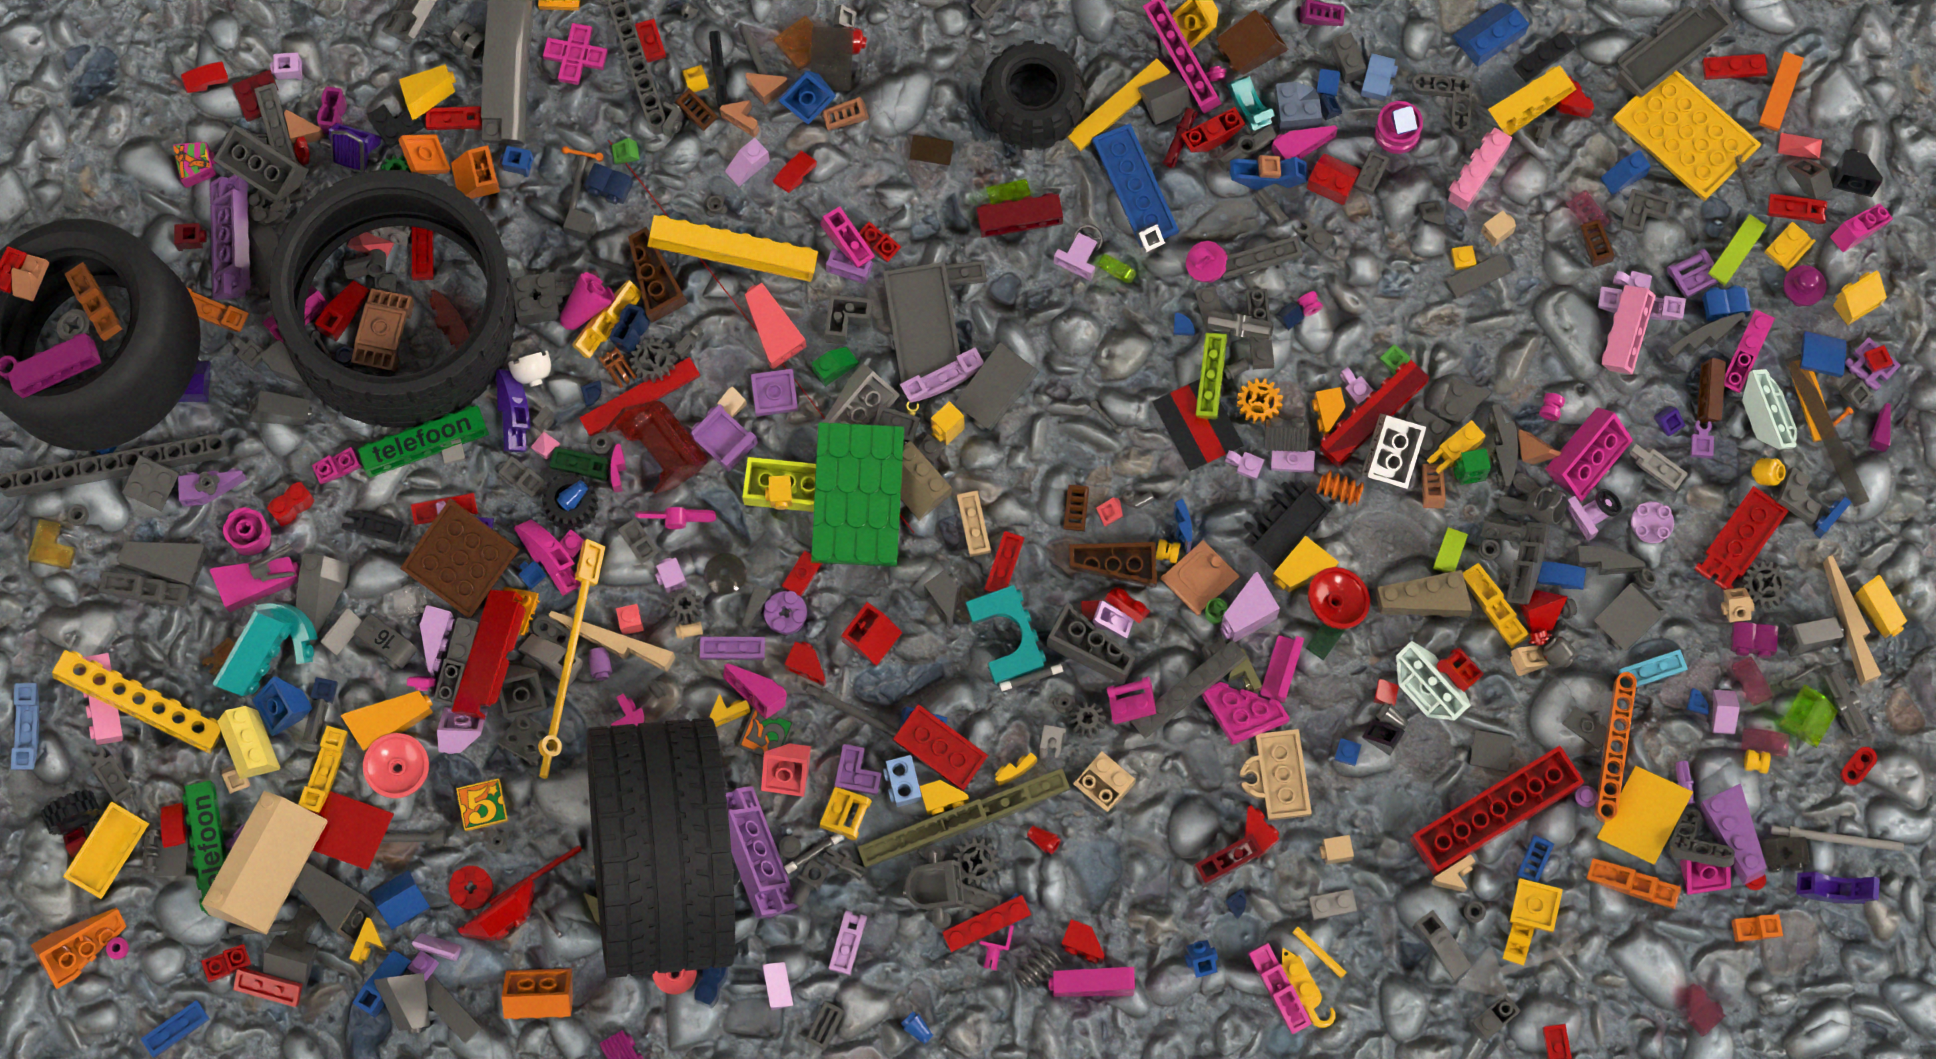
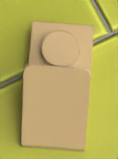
[1510,645,1549,676]
[1431,854,1476,892]

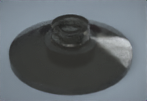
[704,553,747,595]

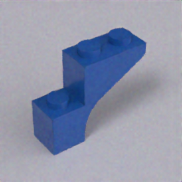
[1230,157,1308,190]

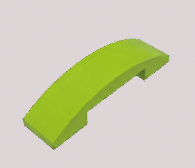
[1708,214,1767,286]

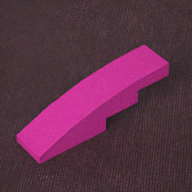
[1247,942,1312,1034]

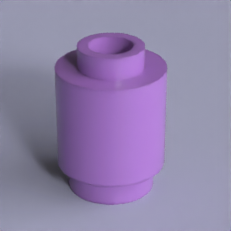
[588,647,612,681]

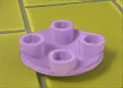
[1631,502,1674,543]

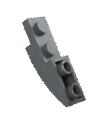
[1246,289,1274,370]
[1487,404,1518,493]
[433,617,479,706]

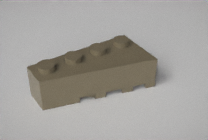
[1375,570,1472,618]

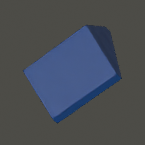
[778,71,836,124]
[370,870,430,930]

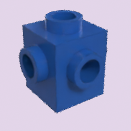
[1185,940,1218,978]

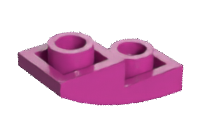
[312,447,363,484]

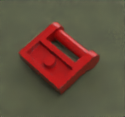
[1437,648,1484,692]

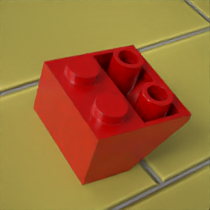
[841,602,902,667]

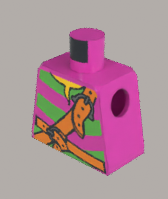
[173,142,219,188]

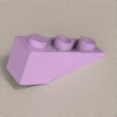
[420,605,456,677]

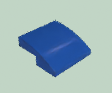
[1800,331,1846,378]
[1173,498,1192,554]

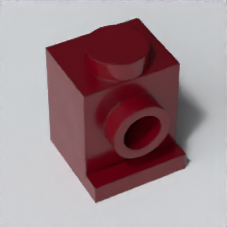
[174,223,207,251]

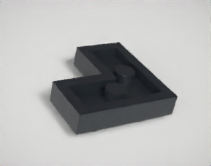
[367,104,425,149]

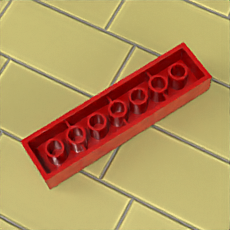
[1410,745,1585,876]

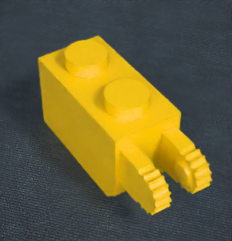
[1427,420,1486,474]

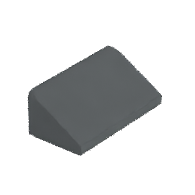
[302,699,329,745]

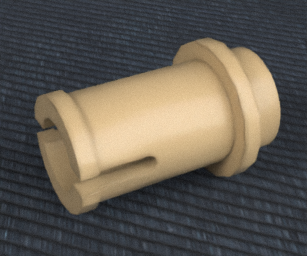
[675,621,703,640]

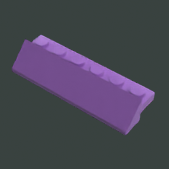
[210,174,251,300]
[726,786,798,919]

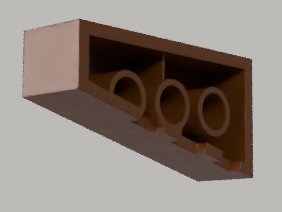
[628,227,688,323]
[1069,542,1157,588]

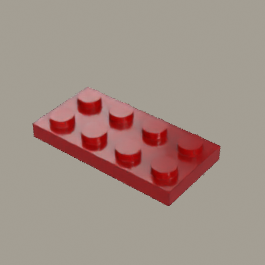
[892,704,989,791]

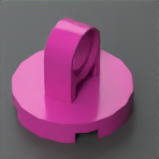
[1186,241,1228,283]

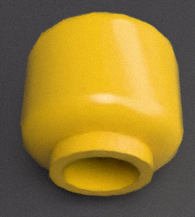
[1751,458,1786,486]

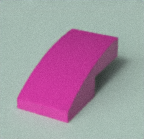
[611,444,627,493]

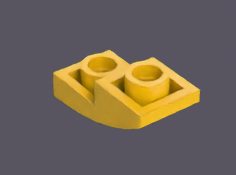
[995,752,1037,786]

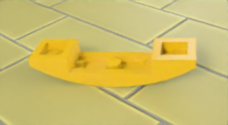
[298,726,348,813]

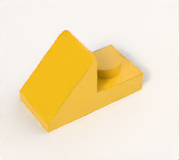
[709,693,751,727]
[349,917,386,965]

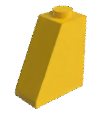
[399,64,456,120]
[1272,536,1339,593]
[1853,575,1907,638]

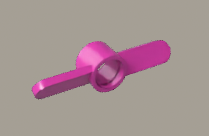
[635,507,716,530]

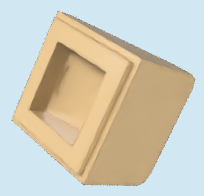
[717,386,747,418]
[222,766,251,794]

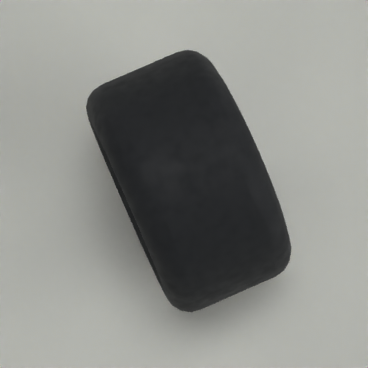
[0,218,201,451]

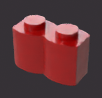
[267,482,314,526]

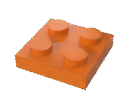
[398,134,451,174]

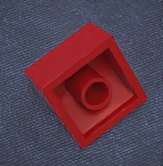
[1307,153,1361,206]

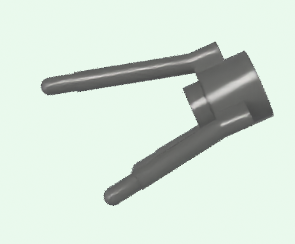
[249,543,295,582]

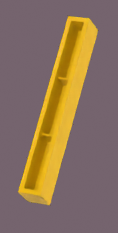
[647,215,818,282]

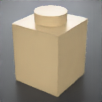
[1481,210,1516,247]
[1319,835,1354,865]

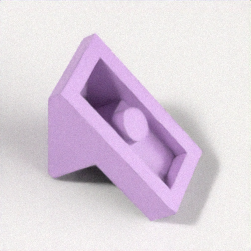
[1093,601,1134,638]

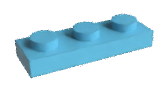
[1618,649,1688,688]

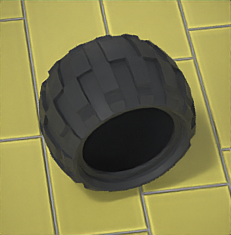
[980,40,1086,150]

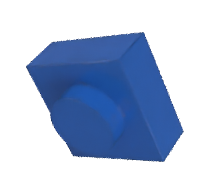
[1334,738,1362,767]

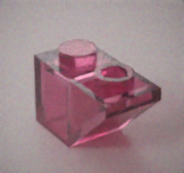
[1686,983,1726,1037]

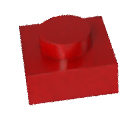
[1863,345,1893,373]

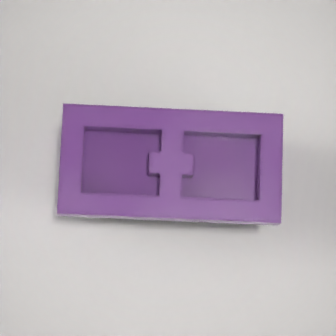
[826,248,874,284]

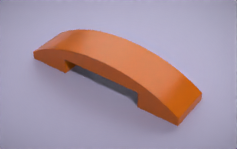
[186,287,249,332]

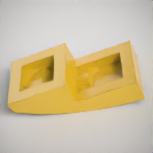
[1502,923,1534,965]

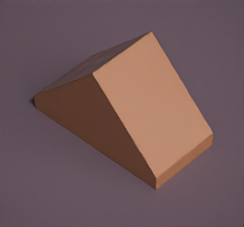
[746,73,788,106]
[284,109,325,145]
[1518,429,1561,465]

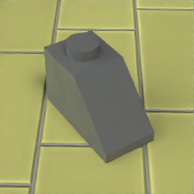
[1787,157,1833,199]

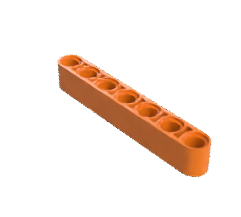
[1595,672,1637,822]

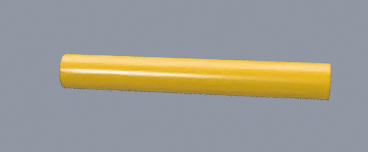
[1292,927,1347,978]

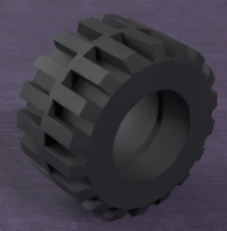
[542,473,598,531]

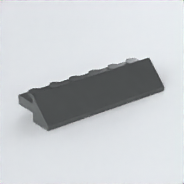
[382,0,439,44]

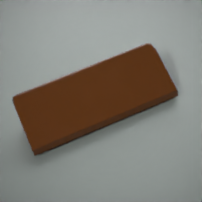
[1697,358,1726,424]

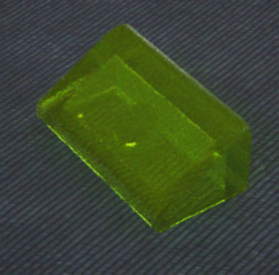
[986,179,1031,205]

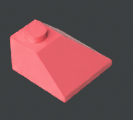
[761,743,811,797]

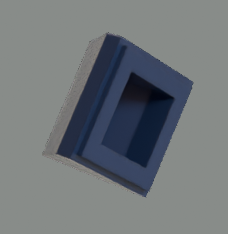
[1320,94,1342,121]
[1275,302,1305,331]

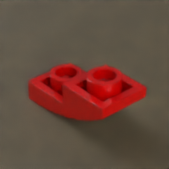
[181,61,228,93]
[773,150,817,193]
[859,221,901,263]
[161,802,187,848]
[201,944,251,983]

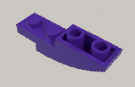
[496,369,530,453]

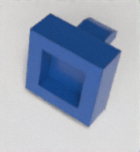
[518,561,546,590]

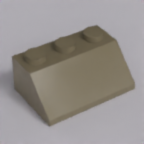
[900,441,952,521]

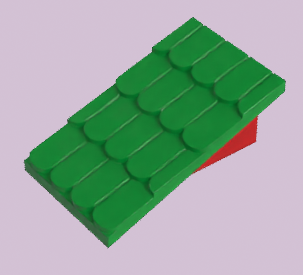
[811,422,904,567]

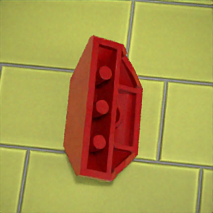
[457,878,536,941]

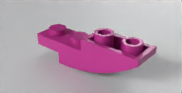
[1724,310,1775,393]
[514,519,581,596]

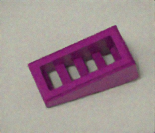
[1300,0,1345,26]
[1869,403,1891,452]

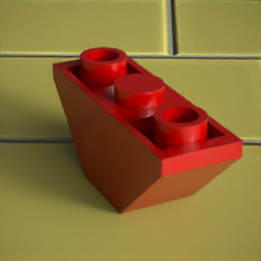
[1181,107,1245,153]

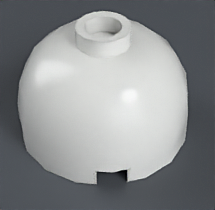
[508,351,551,387]

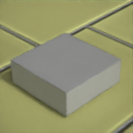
[440,439,466,465]

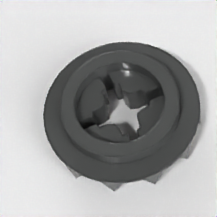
[57,309,92,342]

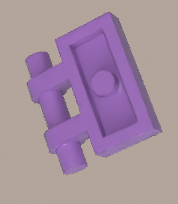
[1845,337,1901,392]

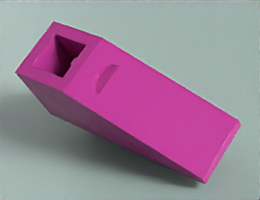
[1830,203,1893,252]

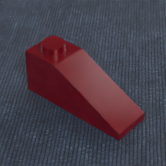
[1193,833,1263,888]

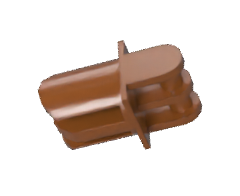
[598,346,637,389]

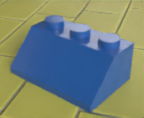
[1452,2,1529,67]

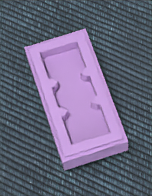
[1271,450,1315,473]

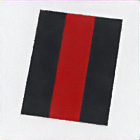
[1152,379,1244,472]

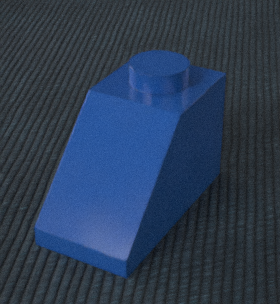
[1601,150,1651,195]

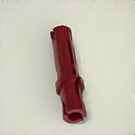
[1162,108,1198,168]

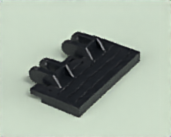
[1244,480,1332,570]

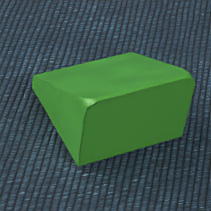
[611,138,640,164]

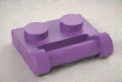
[1667,248,1719,299]

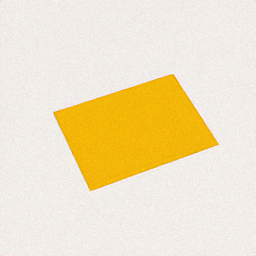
[1597,766,1693,865]

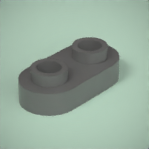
[533,616,570,649]

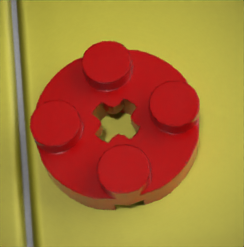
[449,866,494,911]

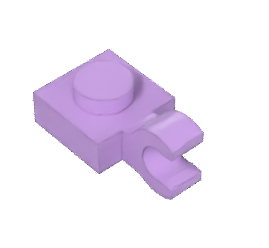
[1613,271,1652,289]
[1339,367,1373,406]
[1225,450,1264,481]

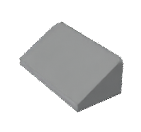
[321,608,362,655]

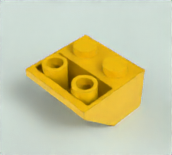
[1833,270,1887,326]

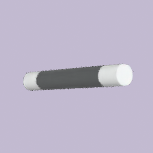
[999,663,1063,691]
[784,833,844,874]

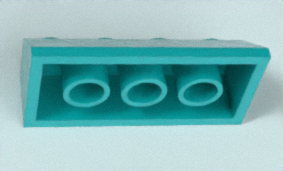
[213,608,293,696]

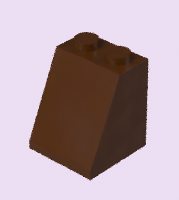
[1216,9,1289,75]

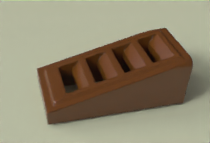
[674,88,718,131]
[1580,219,1615,267]
[1063,485,1089,532]

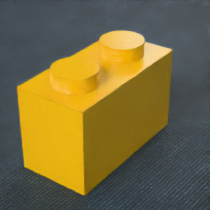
[931,401,965,446]

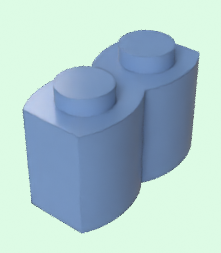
[1360,53,1398,102]

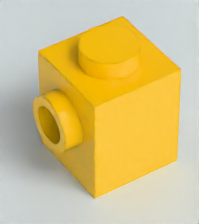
[765,475,793,510]

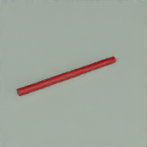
[489,845,582,905]

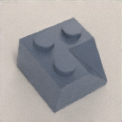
[1274,82,1322,131]

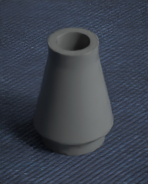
[1375,702,1409,730]

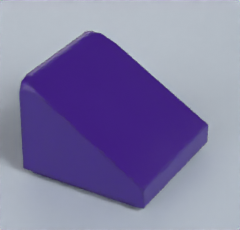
[1654,406,1686,437]

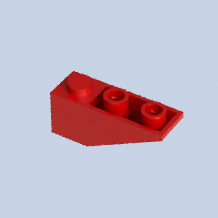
[314,280,371,342]

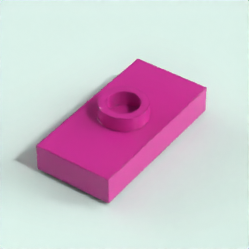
[407,676,437,691]

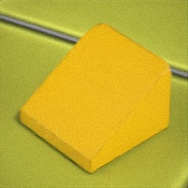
[682,65,709,92]

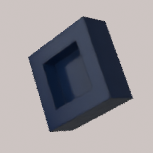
[310,677,338,704]

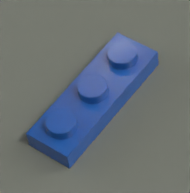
[141,1000,210,1058]

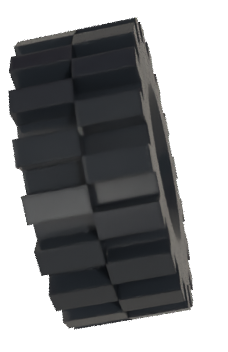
[41,790,101,835]

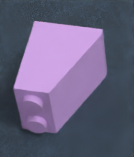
[1220,572,1280,643]

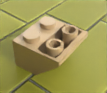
[1073,751,1135,812]

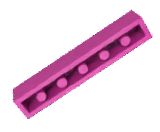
[1143,0,1222,114]

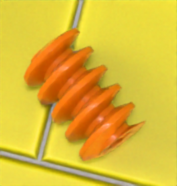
[1316,470,1364,507]

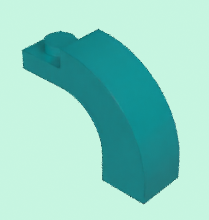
[1226,76,1275,131]
[255,603,318,664]

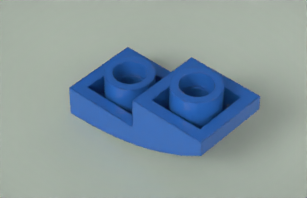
[1538,561,1586,590]

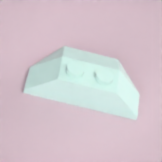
[1742,369,1797,450]
[1396,641,1471,721]

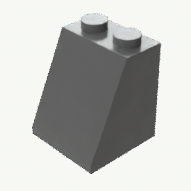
[1594,582,1667,651]

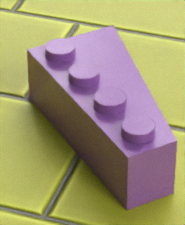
[1699,783,1767,885]

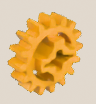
[1237,378,1283,424]

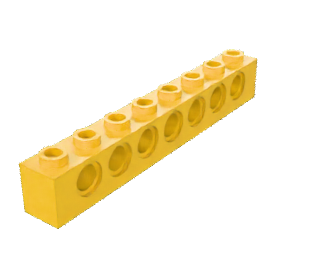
[52,650,222,754]

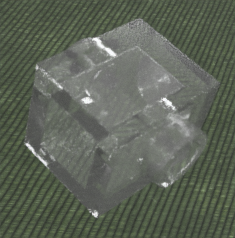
[392,585,427,618]

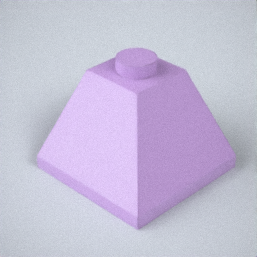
[437,707,488,754]

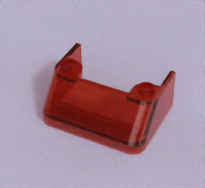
[605,401,708,494]

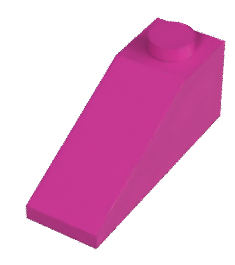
[1271,125,1338,161]
[820,206,875,268]
[723,663,787,719]

